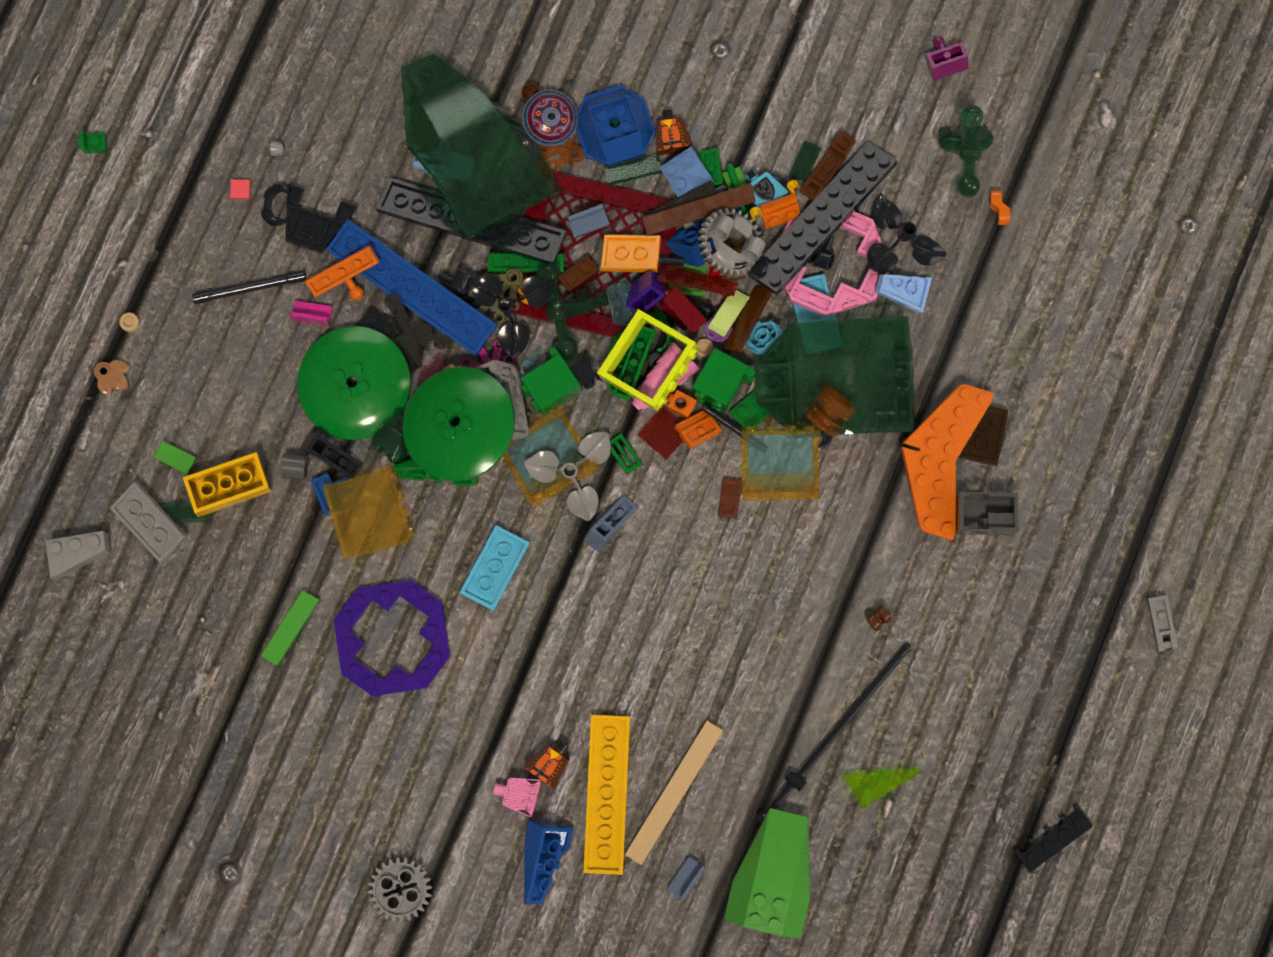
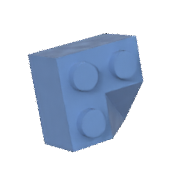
[660,147,715,203]

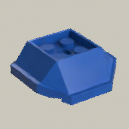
[576,85,656,167]

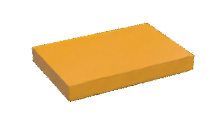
[601,235,661,272]

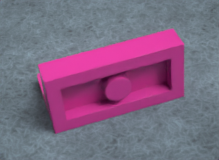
[290,301,333,326]

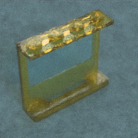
[503,409,599,509]
[742,425,820,500]

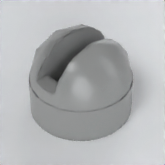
[270,141,284,156]

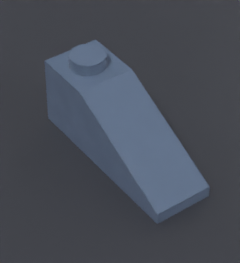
[584,496,638,553]

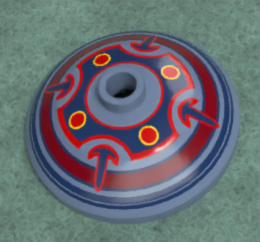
[522,90,578,147]

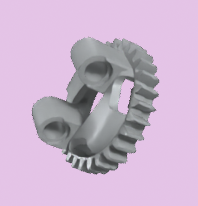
[697,208,766,278]

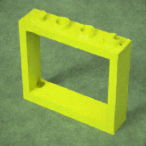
[597,309,699,412]

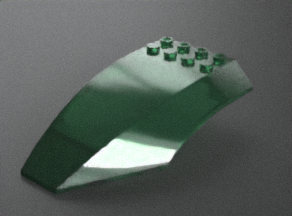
[400,53,563,239]

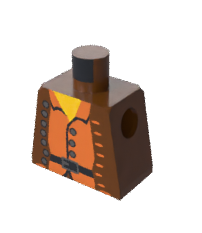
[656,110,692,156]
[524,740,569,790]

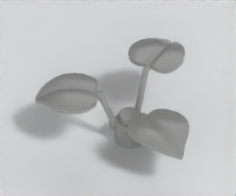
[524,432,611,521]

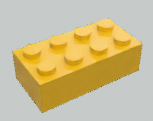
[183,452,271,517]

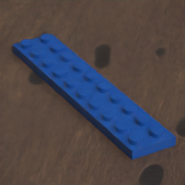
[326,219,498,357]

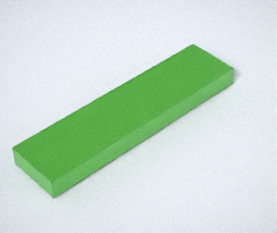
[261,590,320,666]

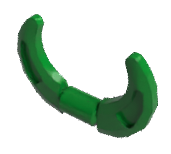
[644,312,676,352]

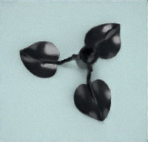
[867,195,947,273]
[469,274,554,358]

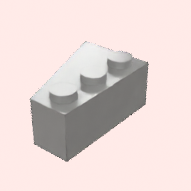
[46,531,111,581]

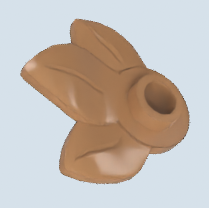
[94,360,130,396]

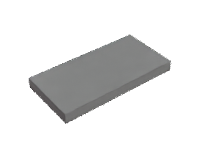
[110,481,187,563]

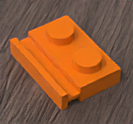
[759,193,800,230]
[674,411,722,450]

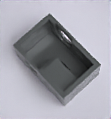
[956,492,1019,536]

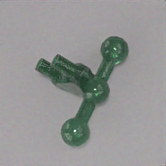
[939,104,994,198]
[536,262,610,360]

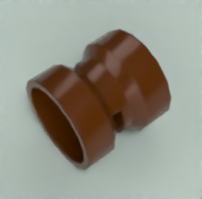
[521,83,540,104]
[865,605,892,632]

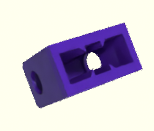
[626,270,665,313]

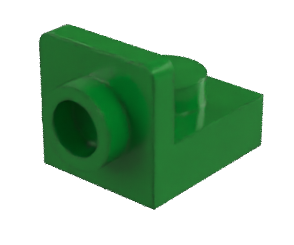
[77,131,107,154]

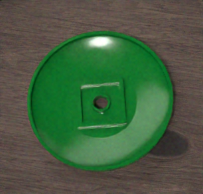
[297,326,411,440]
[403,367,515,481]

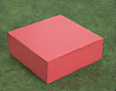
[230,179,251,200]

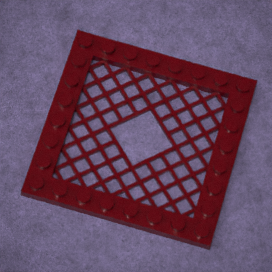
[505,168,683,338]

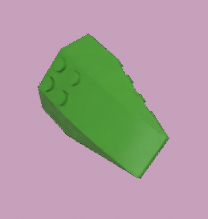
[724,808,810,938]

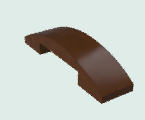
[799,131,856,201]

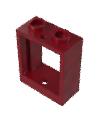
[657,287,707,337]

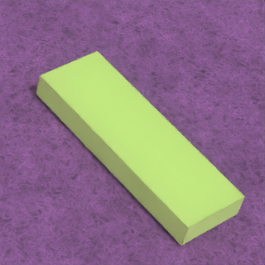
[708,288,750,337]

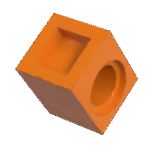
[666,390,697,419]

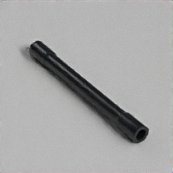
[192,270,306,305]

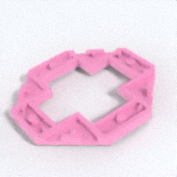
[782,211,890,317]

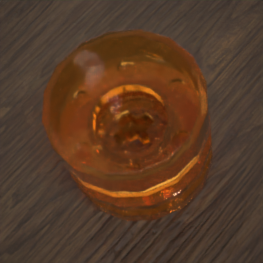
[805,386,857,437]

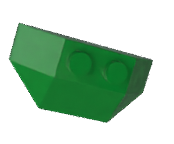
[605,326,656,402]

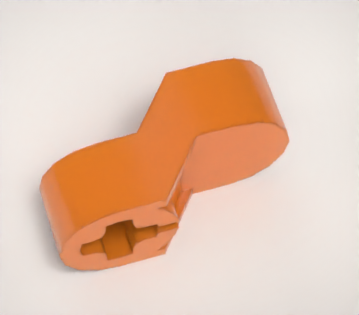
[989,190,1010,225]

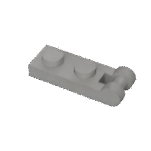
[1147,595,1178,652]

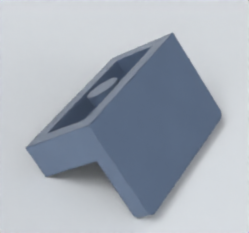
[567,204,610,239]
[667,857,705,901]

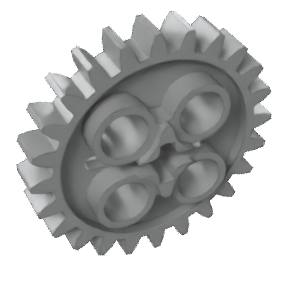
[368,857,433,922]

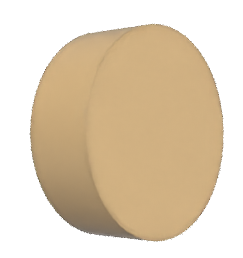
[119,312,140,332]
[696,339,714,359]

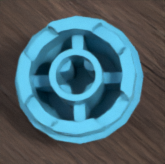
[747,320,783,358]

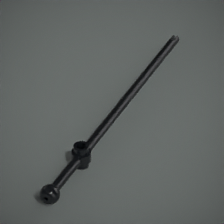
[757,644,911,824]

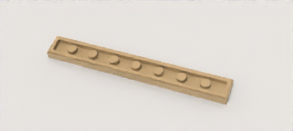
[625,721,723,865]

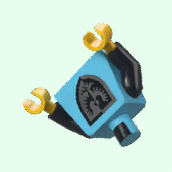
[744,169,800,221]

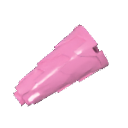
[631,342,700,410]

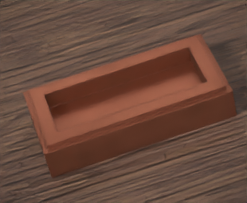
[718,478,742,519]

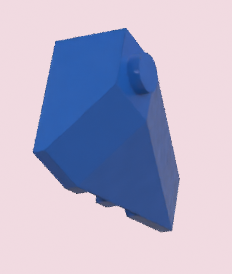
[666,206,742,267]
[524,820,573,904]

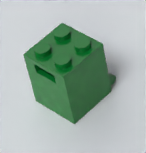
[520,348,581,417]
[692,348,755,413]

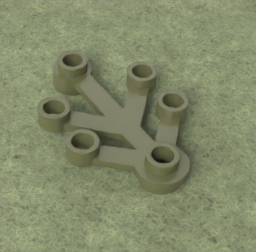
[470,268,523,324]

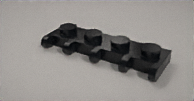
[1013,804,1093,873]

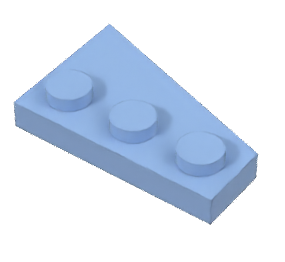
[875,274,932,313]

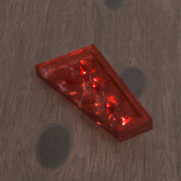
[658,265,738,297]

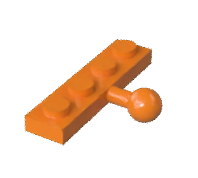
[305,245,380,301]

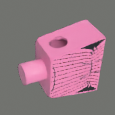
[493,778,541,817]

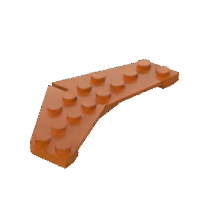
[901,384,994,540]

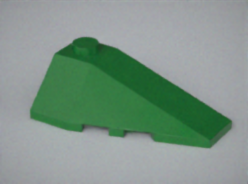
[393,459,478,486]

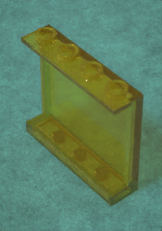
[322,466,414,561]

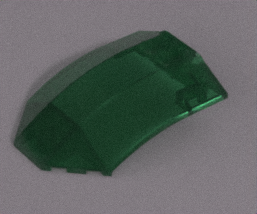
[754,316,915,439]

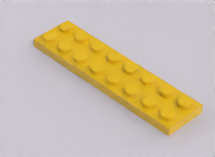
[583,715,630,875]

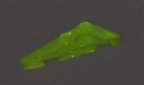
[843,768,921,809]

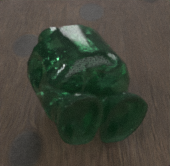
[370,410,408,465]

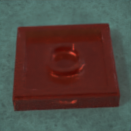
[638,407,684,461]

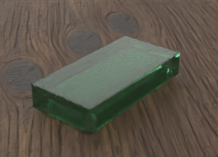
[789,141,821,182]

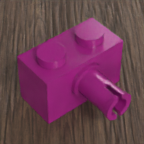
[926,37,969,81]

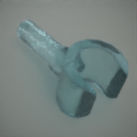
[522,347,542,371]

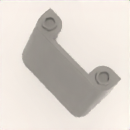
[475,360,529,441]

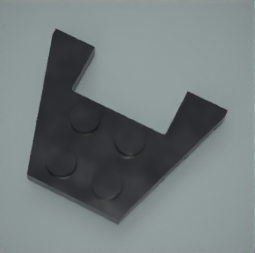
[285,184,357,254]

